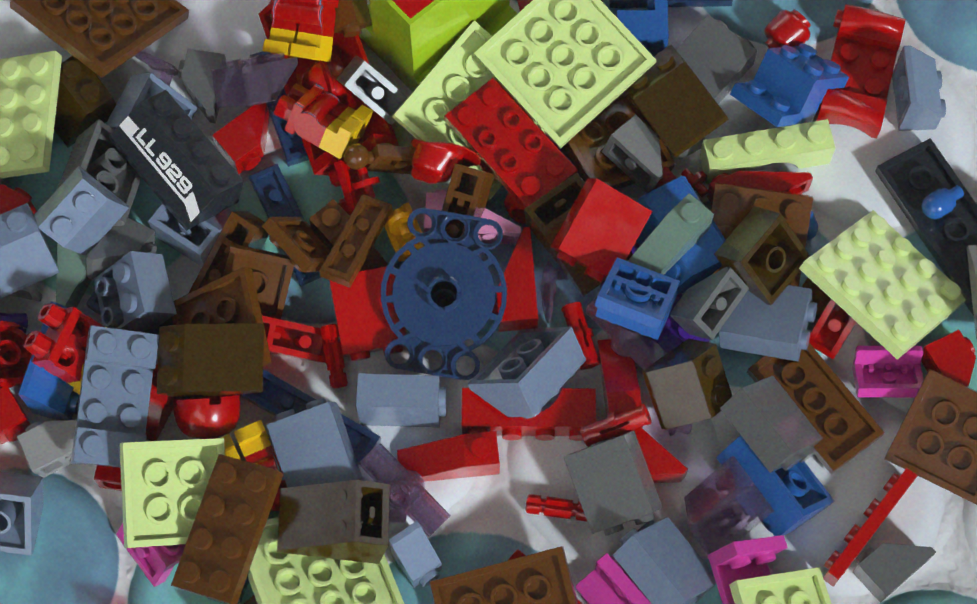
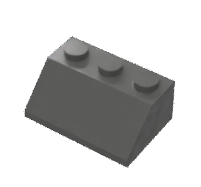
[57,119,141,226]

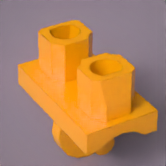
[384,202,424,262]

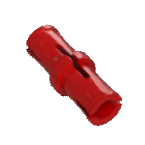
[561,302,600,370]
[580,403,651,447]

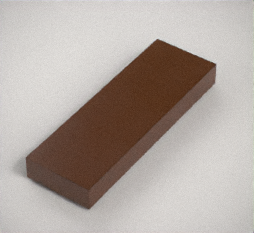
[319,194,393,288]

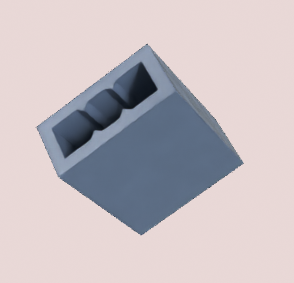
[719,285,817,361]
[356,373,447,428]
[267,398,363,487]
[613,517,716,604]

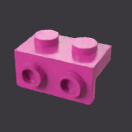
[852,346,924,398]

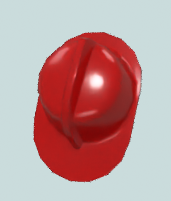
[294,52,352,105]
[411,139,481,184]

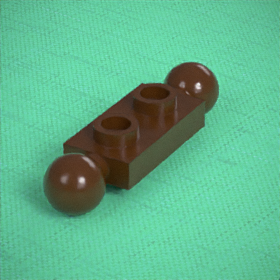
[344,143,415,174]

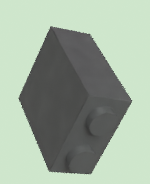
[676,15,757,104]
[720,376,823,473]
[563,431,663,536]

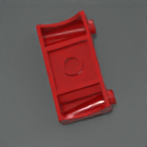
[816,4,906,139]

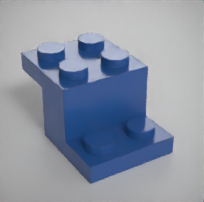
[616,0,669,57]
[730,44,849,127]
[595,257,680,340]

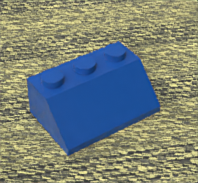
[636,176,726,294]
[18,301,80,421]
[716,435,835,536]

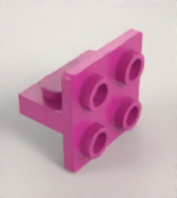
[575,553,651,604]

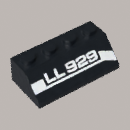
[109,90,244,231]

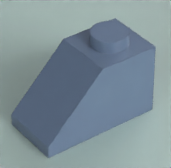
[389,521,442,588]

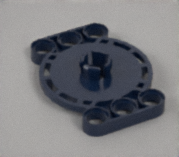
[381,208,507,380]

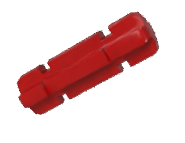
[320,324,348,389]
[525,494,587,522]

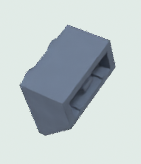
[148,203,232,267]
[93,251,177,332]

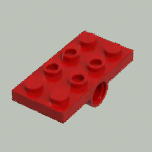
[444,78,578,209]

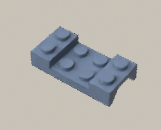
[70,325,159,468]

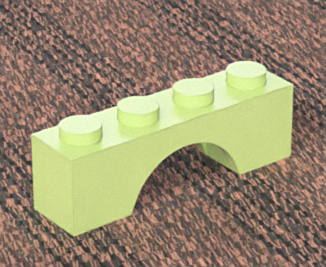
[700,119,836,184]

